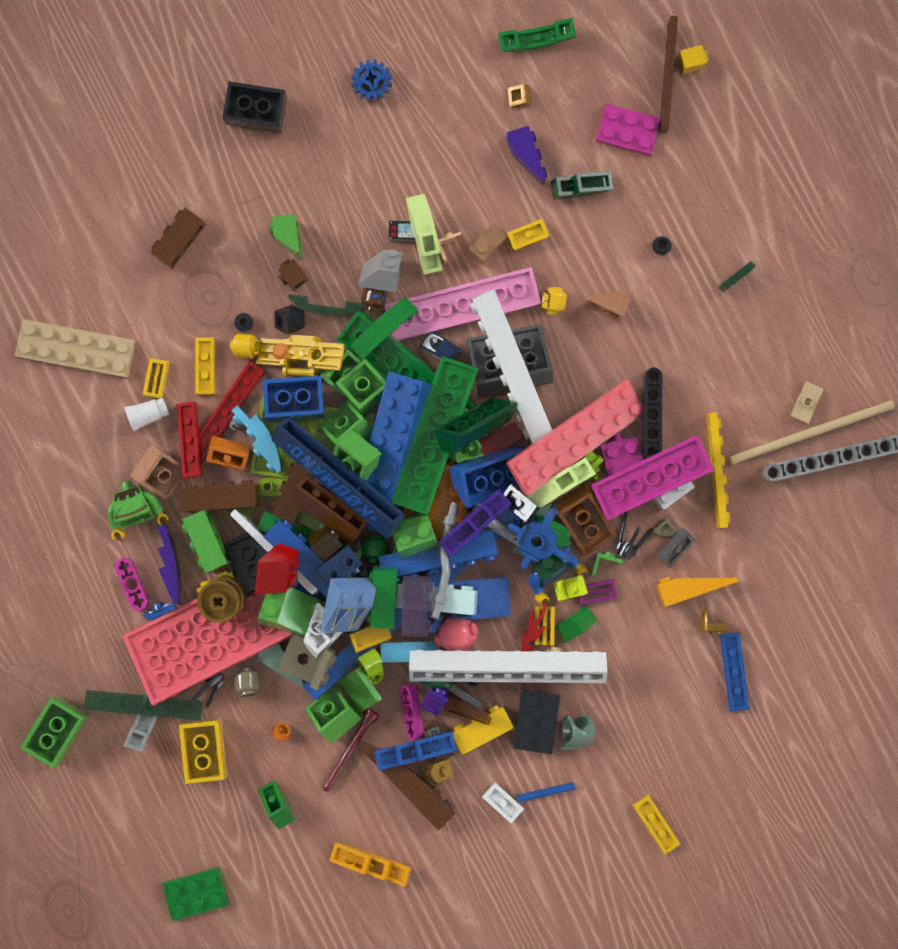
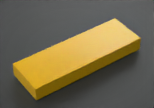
[195,337,215,395]
[632,794,681,855]

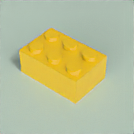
[179,718,228,784]

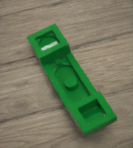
[498,18,576,52]
[349,297,419,361]

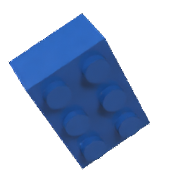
[263,376,325,423]

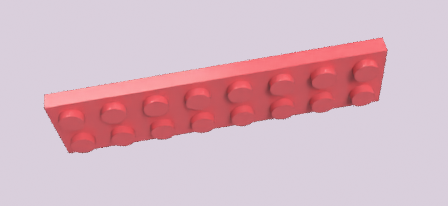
[506,380,644,496]

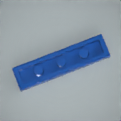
[719,632,749,712]

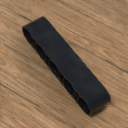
[642,367,663,460]

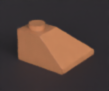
[585,290,631,322]

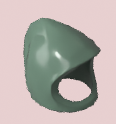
[559,714,596,750]

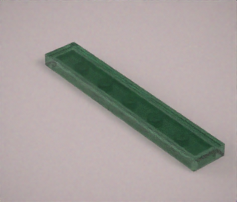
[84,690,203,721]

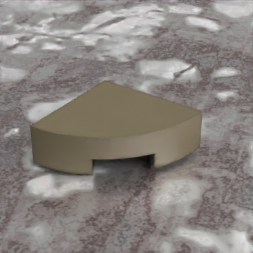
[652,518,679,537]

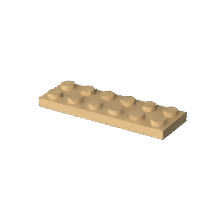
[15,319,136,378]

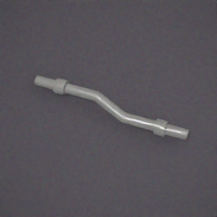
[431,502,458,619]

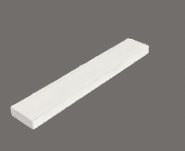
[230,509,319,595]

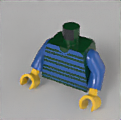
[528,552,588,606]

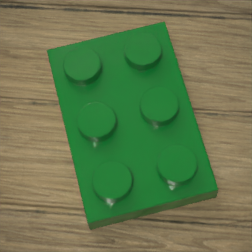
[162,866,229,921]

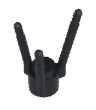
[615,511,653,560]
[179,672,225,707]

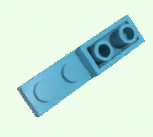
[232,406,283,474]

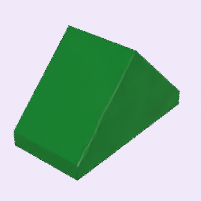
[555,605,597,643]

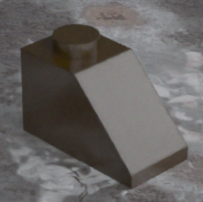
[307,526,342,562]

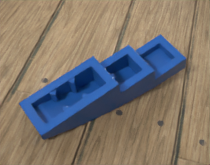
[373,732,457,770]

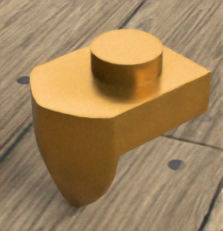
[699,607,728,634]
[422,759,454,783]

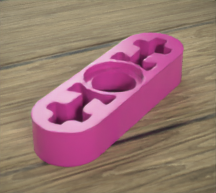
[115,558,149,611]
[400,683,424,741]

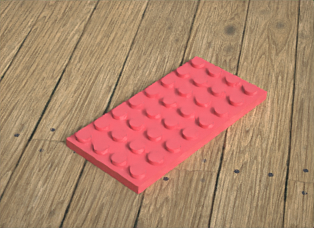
[123,578,293,706]

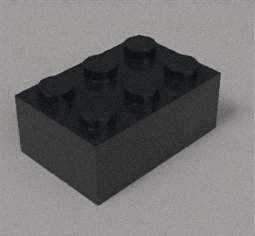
[222,81,288,134]
[513,688,560,754]

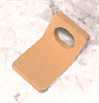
[438,232,462,264]

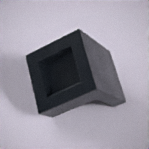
[274,305,305,334]

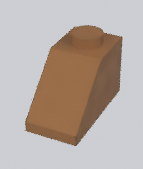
[469,224,508,265]

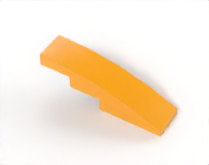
[329,842,412,887]

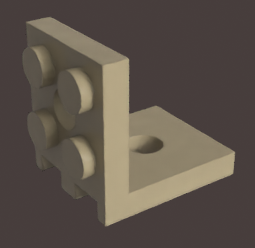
[278,634,337,690]

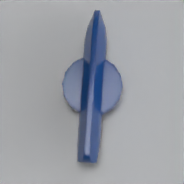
[143,603,177,620]

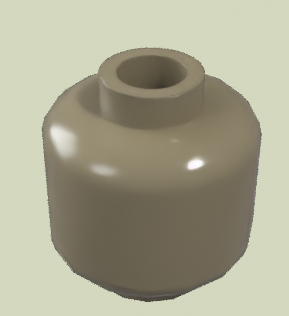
[233,668,260,698]

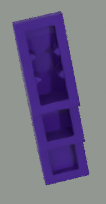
[438,489,512,557]
[157,525,181,605]

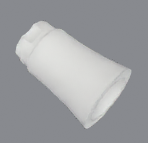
[125,398,169,432]

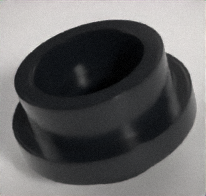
[652,236,671,256]
[234,313,254,332]

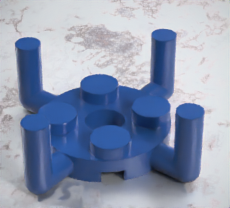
[508,508,571,569]

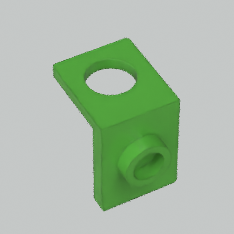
[590,551,623,576]

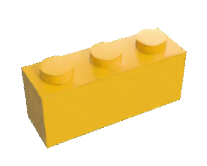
[452,704,514,755]

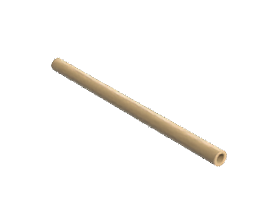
[729,400,895,465]

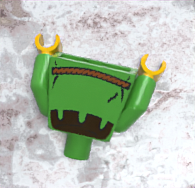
[107,481,169,541]

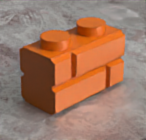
[206,436,250,471]

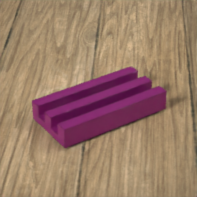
[577,579,617,606]

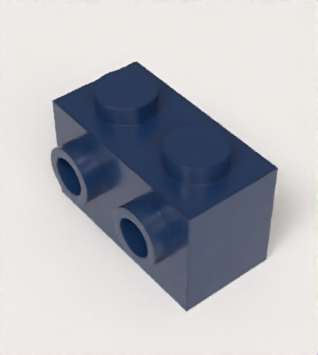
[315,545,362,587]

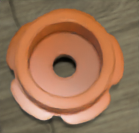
[272,723,291,741]

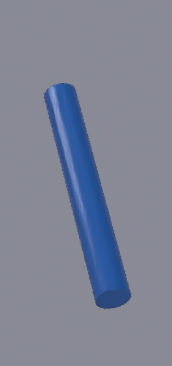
[517,782,575,803]

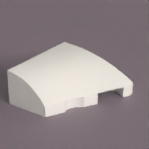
[303,603,343,659]

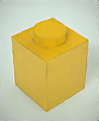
[677,45,709,75]

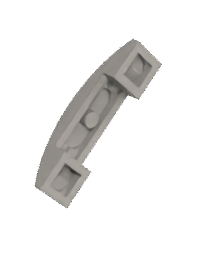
[124,693,164,752]

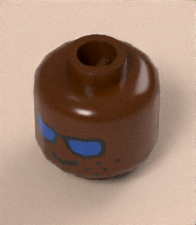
[361,288,387,312]

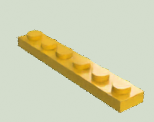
[706,412,730,528]

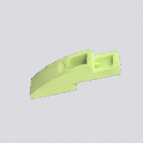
[406,194,442,275]
[527,457,596,510]

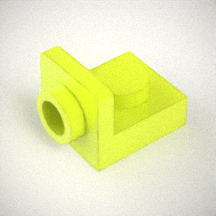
[554,575,588,601]

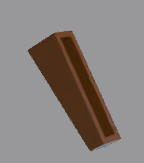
[444,693,492,726]

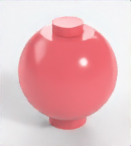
[435,615,478,651]

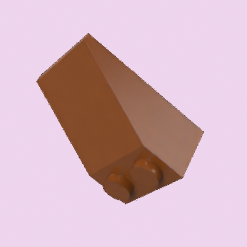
[552,484,617,556]

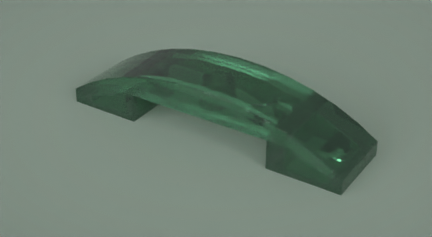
[288,294,366,317]

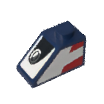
[420,332,462,361]

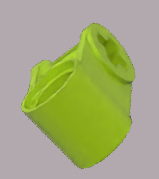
[357,649,384,685]

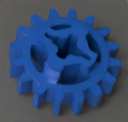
[351,59,392,102]

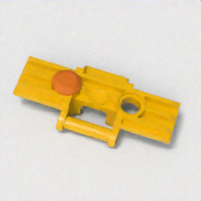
[256,335,345,377]

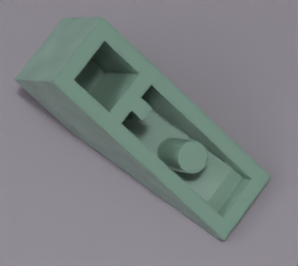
[255,642,305,687]

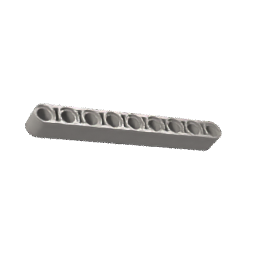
[761,435,898,482]

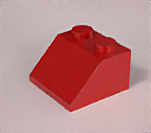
[255,543,300,595]

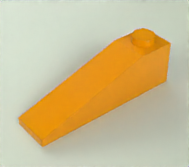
[655,576,739,607]

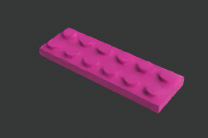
[591,435,714,520]

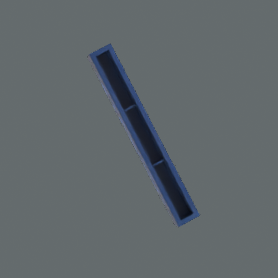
[271,417,406,539]

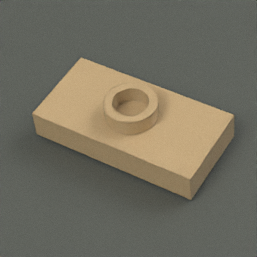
[790,381,824,424]

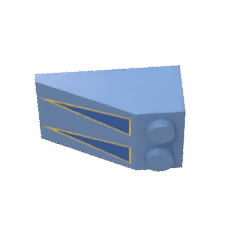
[320,577,376,633]

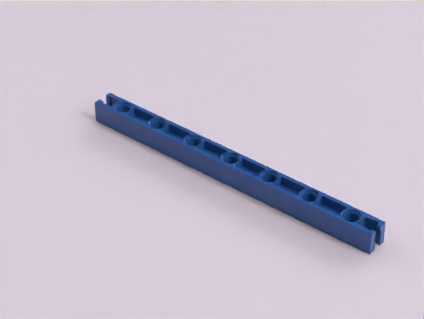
[303,508,521,700]

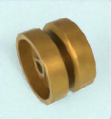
[197,576,246,623]

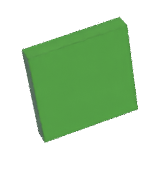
[338,667,382,713]

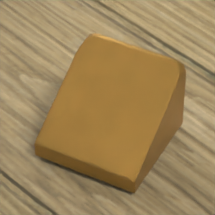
[507,84,532,107]

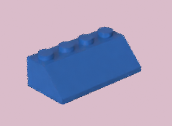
[449,445,526,508]

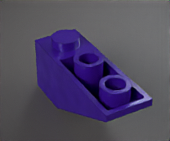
[506,126,547,185]
[420,687,448,716]

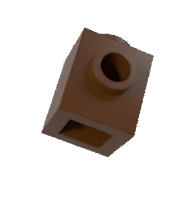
[278,259,309,291]

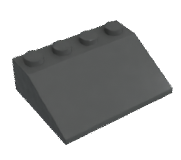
[467,324,553,397]

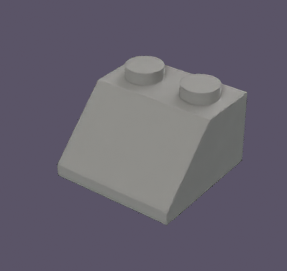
[358,250,403,292]

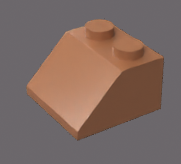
[130,444,182,500]

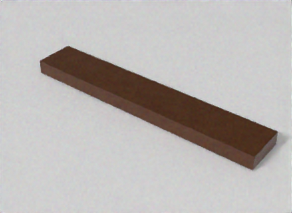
[659,15,678,133]

